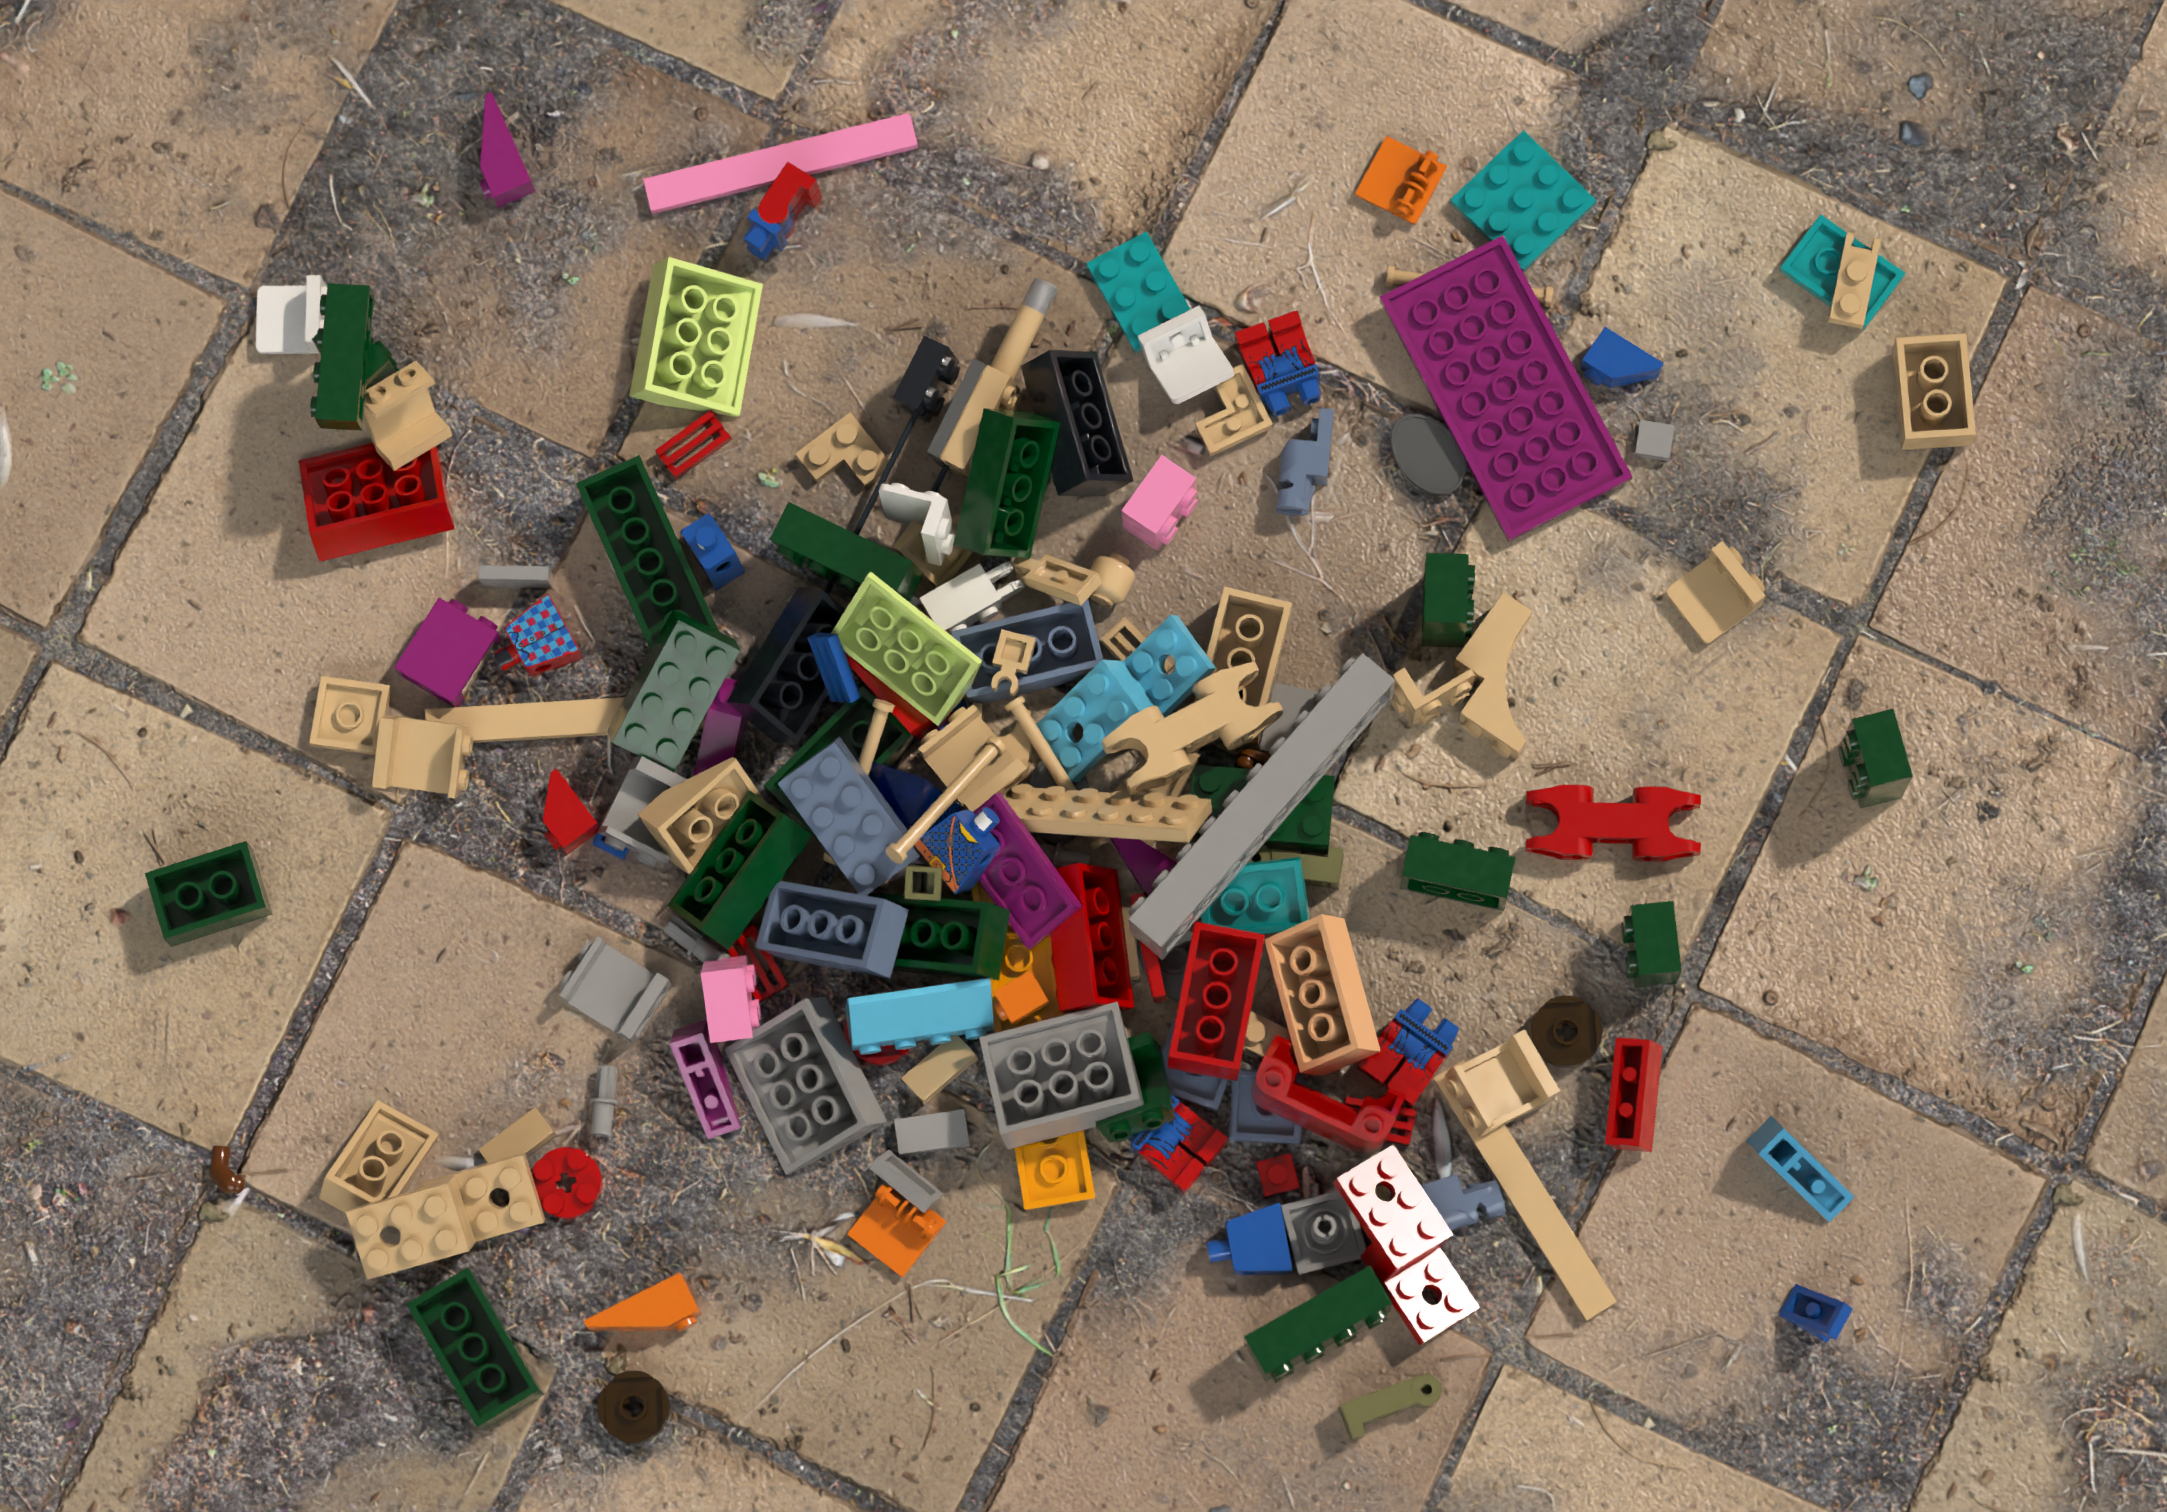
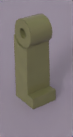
[1248,845,1344,889]
[904,863,943,901]
[1338,1374,1442,1442]

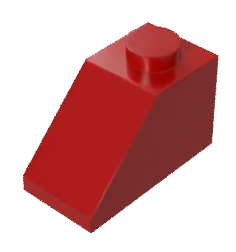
[543,769,600,855]

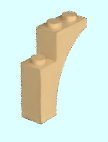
[1454,592,1533,759]

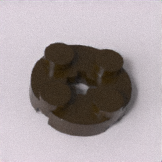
[1530,996,1602,1068]
[597,1371,670,1444]

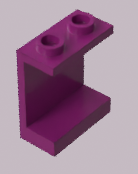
[394,598,502,707]

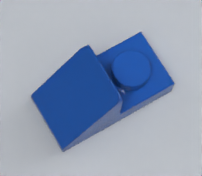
[1779,1284,1853,1342]

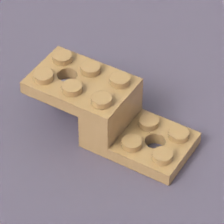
[346,1152,546,1280]

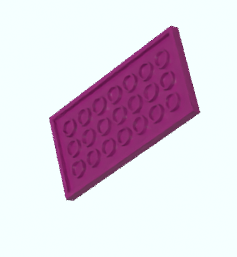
[1379,235,1633,542]

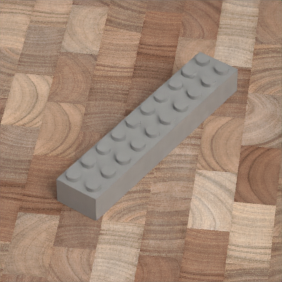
[1128,653,1395,960]

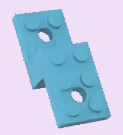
[1036,615,1216,782]

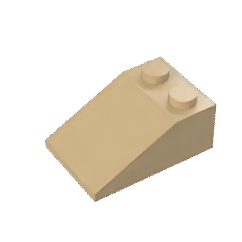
[637,757,765,875]
[319,1100,439,1229]

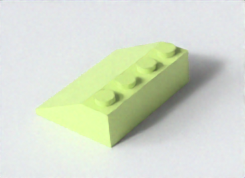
[629,257,763,417]
[831,572,982,726]

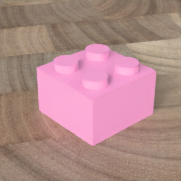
[1121,455,1199,551]
[701,955,761,1043]

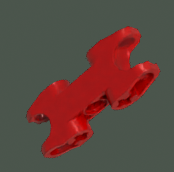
[1525,784,1701,862]

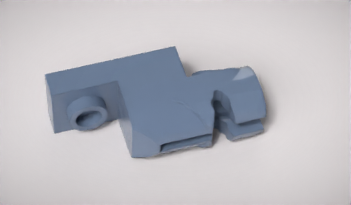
[1276,408,1334,516]
[1388,1174,1506,1231]

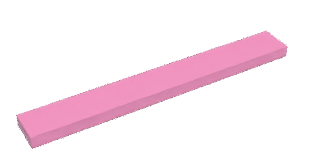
[643,113,918,214]

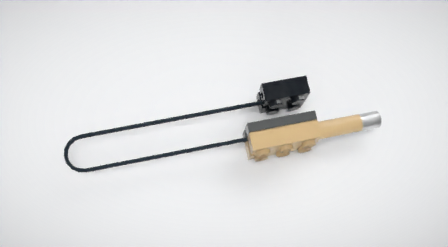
[824,278,1058,699]

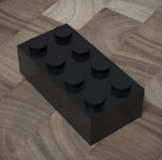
[1021,350,1134,497]
[727,587,846,745]

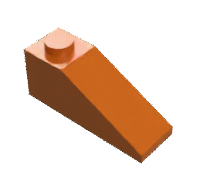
[584,1272,702,1332]

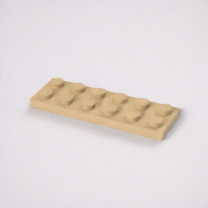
[1004,784,1212,842]

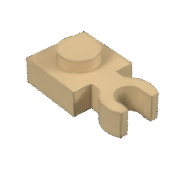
[991,629,1036,696]

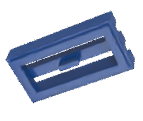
[807,633,860,703]

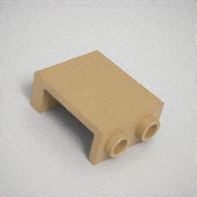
[364,361,452,471]
[918,705,1028,812]
[372,715,473,799]

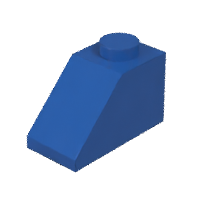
[1580,327,1664,388]

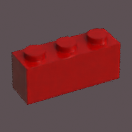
[1605,1038,1663,1152]

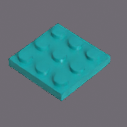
[1450,130,1597,273]

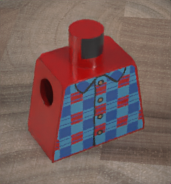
[493,594,583,676]

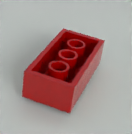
[1050,863,1134,1013]
[1167,922,1265,1081]

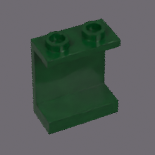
[1096,1032,1175,1142]

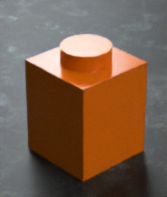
[992,970,1051,1025]

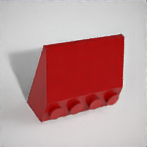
[298,443,455,562]

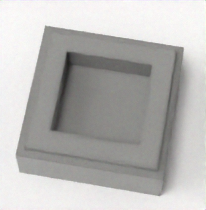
[1634,420,1675,462]

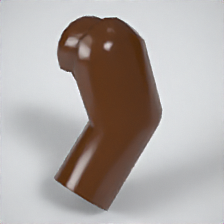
[1235,748,1271,769]
[210,1145,245,1195]

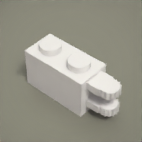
[919,561,1025,636]

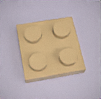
[309,676,392,755]

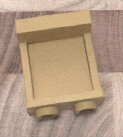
[1444,1030,1560,1137]

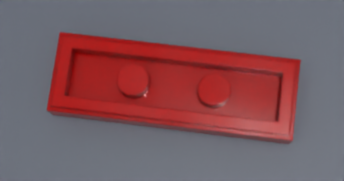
[1130,892,1168,1004]

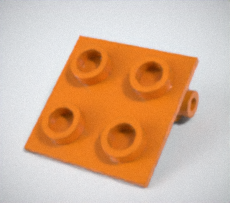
[1354,136,1448,225]
[847,1183,947,1278]

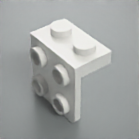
[256,275,327,354]
[1137,306,1234,404]
[879,483,955,566]

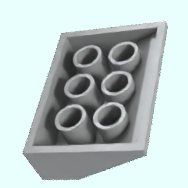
[724,997,887,1175]
[979,1002,1144,1149]

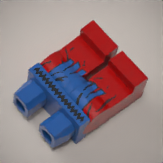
[743,161,822,261]
[1235,310,1320,417]
[1357,998,1459,1109]
[1127,1095,1228,1195]

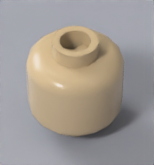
[1089,553,1135,607]

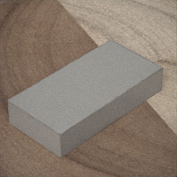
[479,565,553,588]
[894,1109,970,1156]
[869,1150,944,1213]

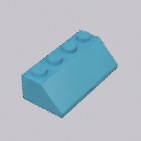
[845,978,994,1055]

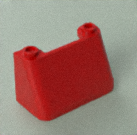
[1251,1035,1406,1155]

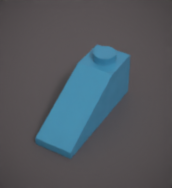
[1746,1116,1854,1223]

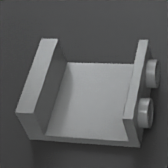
[597,756,687,867]
[559,936,672,1045]

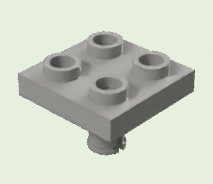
[1281,1191,1366,1276]

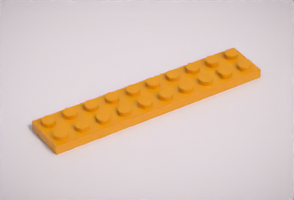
[972,881,1096,1210]

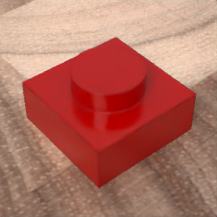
[1256,1153,1300,1198]

